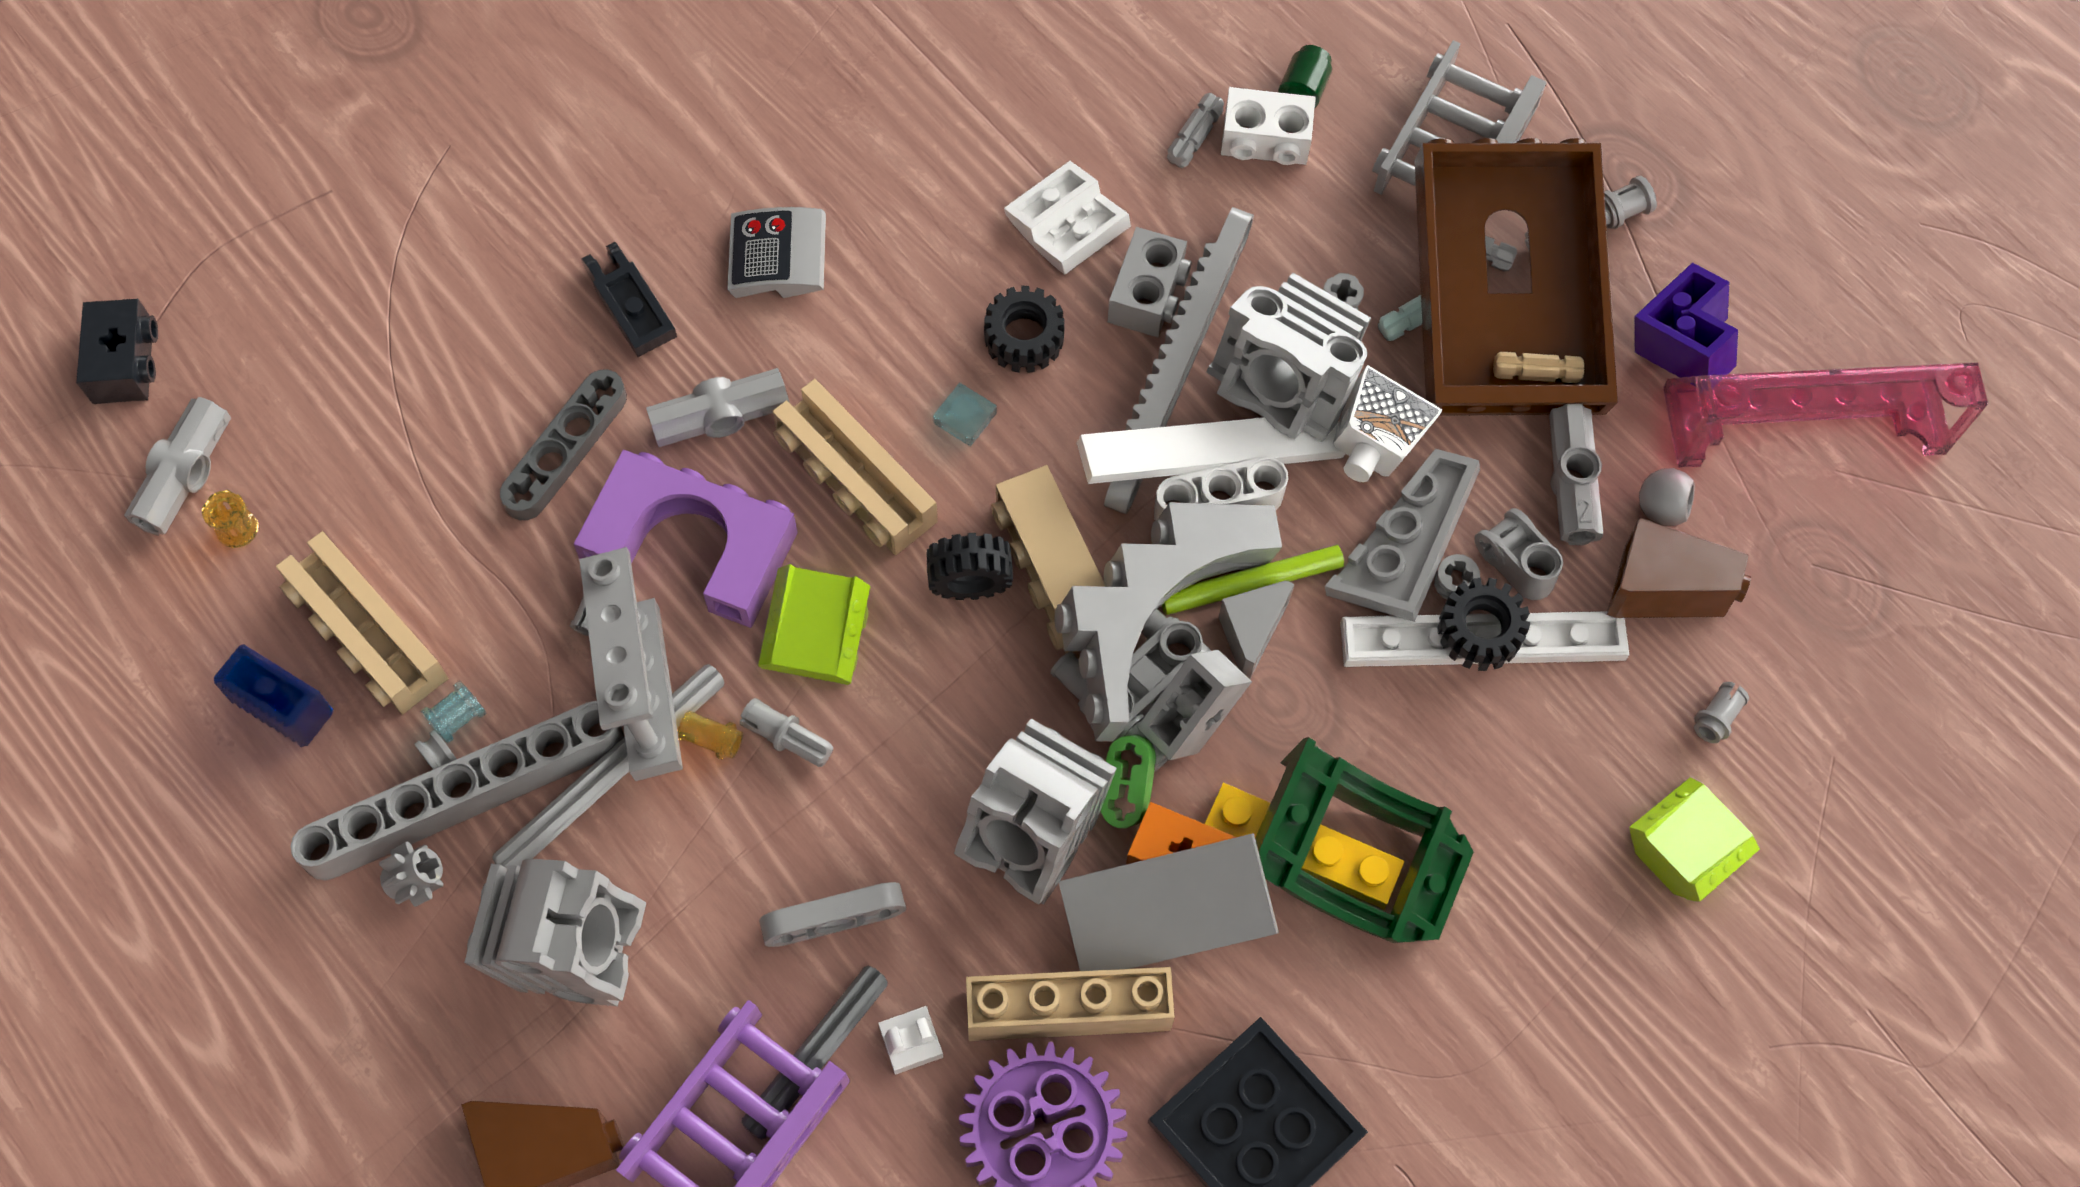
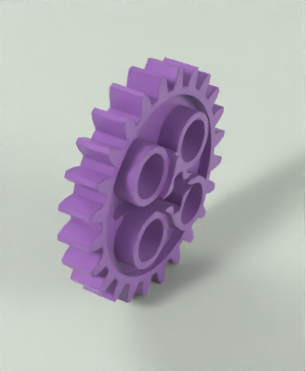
[959,1042,1127,1187]

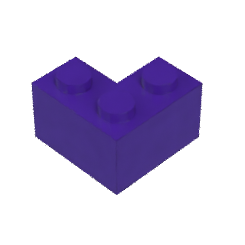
[1634,262,1738,394]

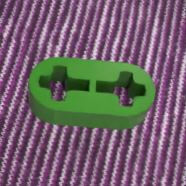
[1101,735,1156,828]

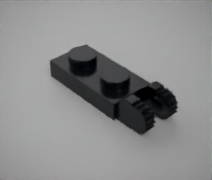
[581,242,677,357]

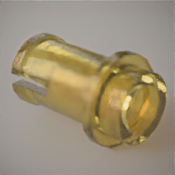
[678,710,743,760]

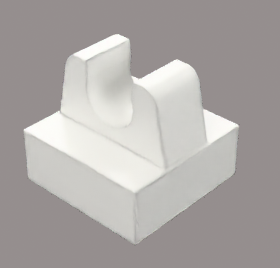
[878,1006,943,1075]

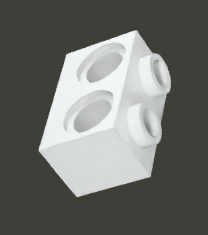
[1221,87,1315,165]

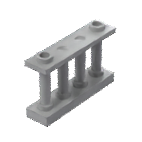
[1372,40,1547,195]
[579,547,683,781]

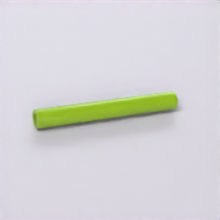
[1161,545,1344,616]

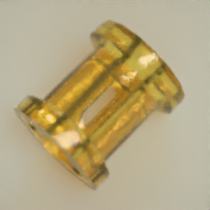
[202,490,258,548]

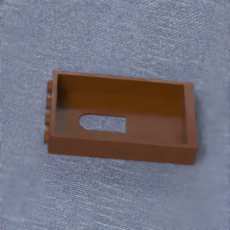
[1414,138,1618,416]

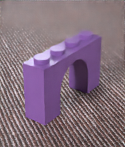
[574,449,798,628]

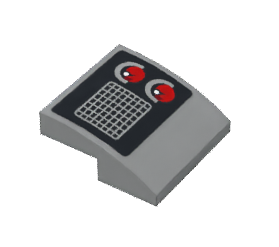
[727,207,826,298]

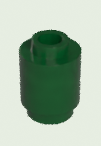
[1278,45,1332,108]

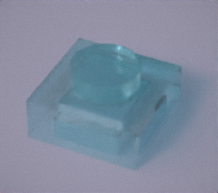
[933,382,997,447]

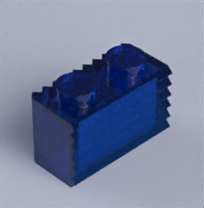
[214,644,334,747]

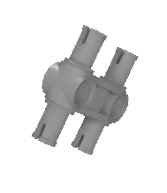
[1050,609,1211,772]

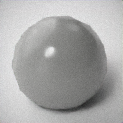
[1639,468,1695,527]

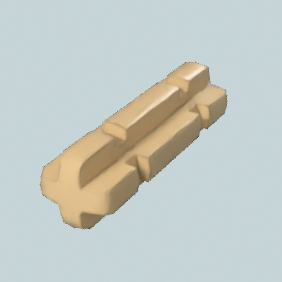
[1493,352,1584,383]

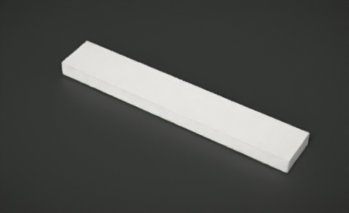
[1077,417,1345,484]
[1340,611,1629,667]

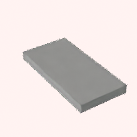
[1058,833,1279,971]

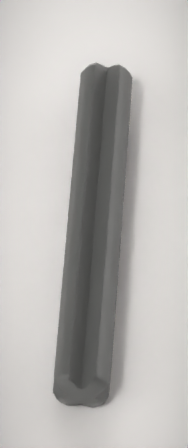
[741,966,888,1140]

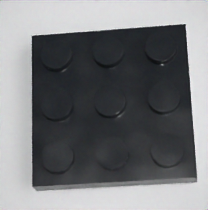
[1148,1017,1368,1187]

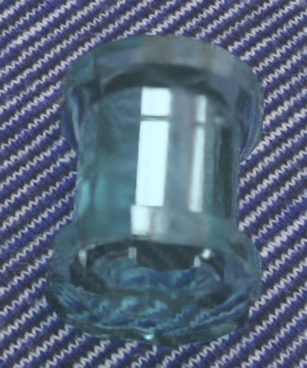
[420,681,487,744]

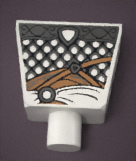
[1333,365,1442,482]

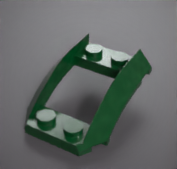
[1255,737,1474,943]

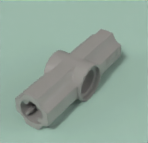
[646,368,790,447]
[124,397,231,536]
[1549,404,1603,545]

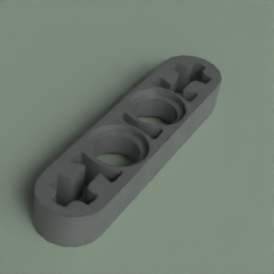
[500,369,627,520]

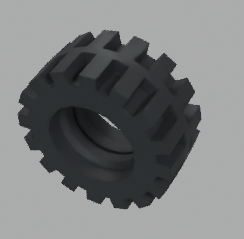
[984,286,1065,373]
[926,533,1013,600]

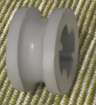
[1434,554,1480,599]
[414,730,457,770]

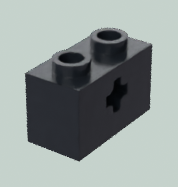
[76,298,158,404]

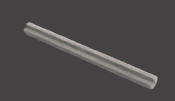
[492,664,725,868]

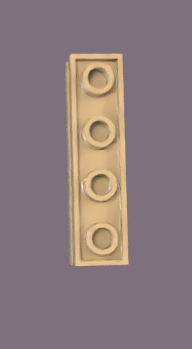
[773,379,938,556]
[991,465,1105,659]
[276,531,449,715]
[966,967,1175,1041]

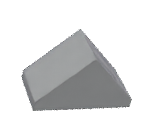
[1219,580,1294,679]

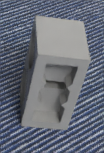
[1107,227,1192,337]

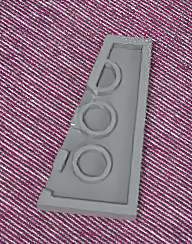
[1325,449,1480,622]

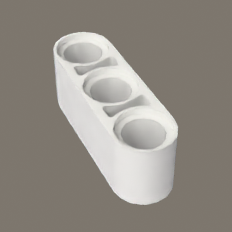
[1154,457,1288,520]

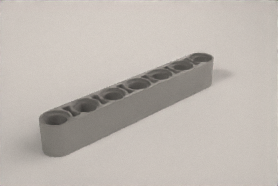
[290,701,624,881]

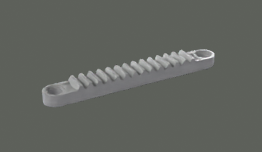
[1104,207,1254,514]

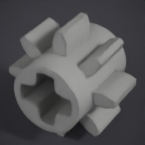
[379,841,444,907]

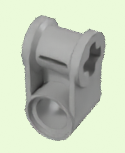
[1474,508,1563,600]

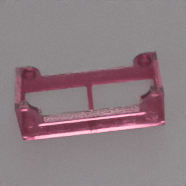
[1663,363,1988,468]

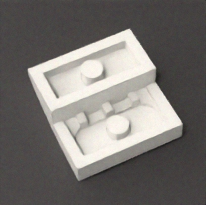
[1004,161,1131,275]

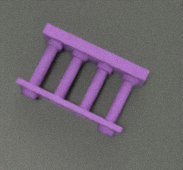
[616,1000,850,1187]

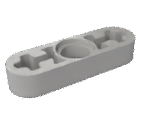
[759,882,906,947]

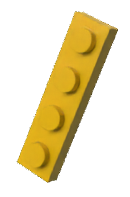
[1205,782,1405,909]

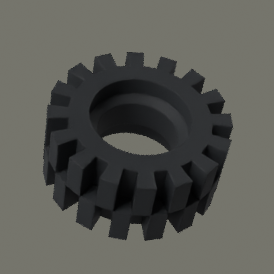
[1437,577,1530,671]

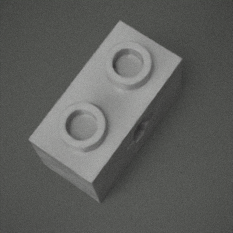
[1137,650,1252,760]

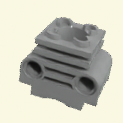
[1206,273,1371,442]
[954,719,1117,905]
[464,859,646,1007]

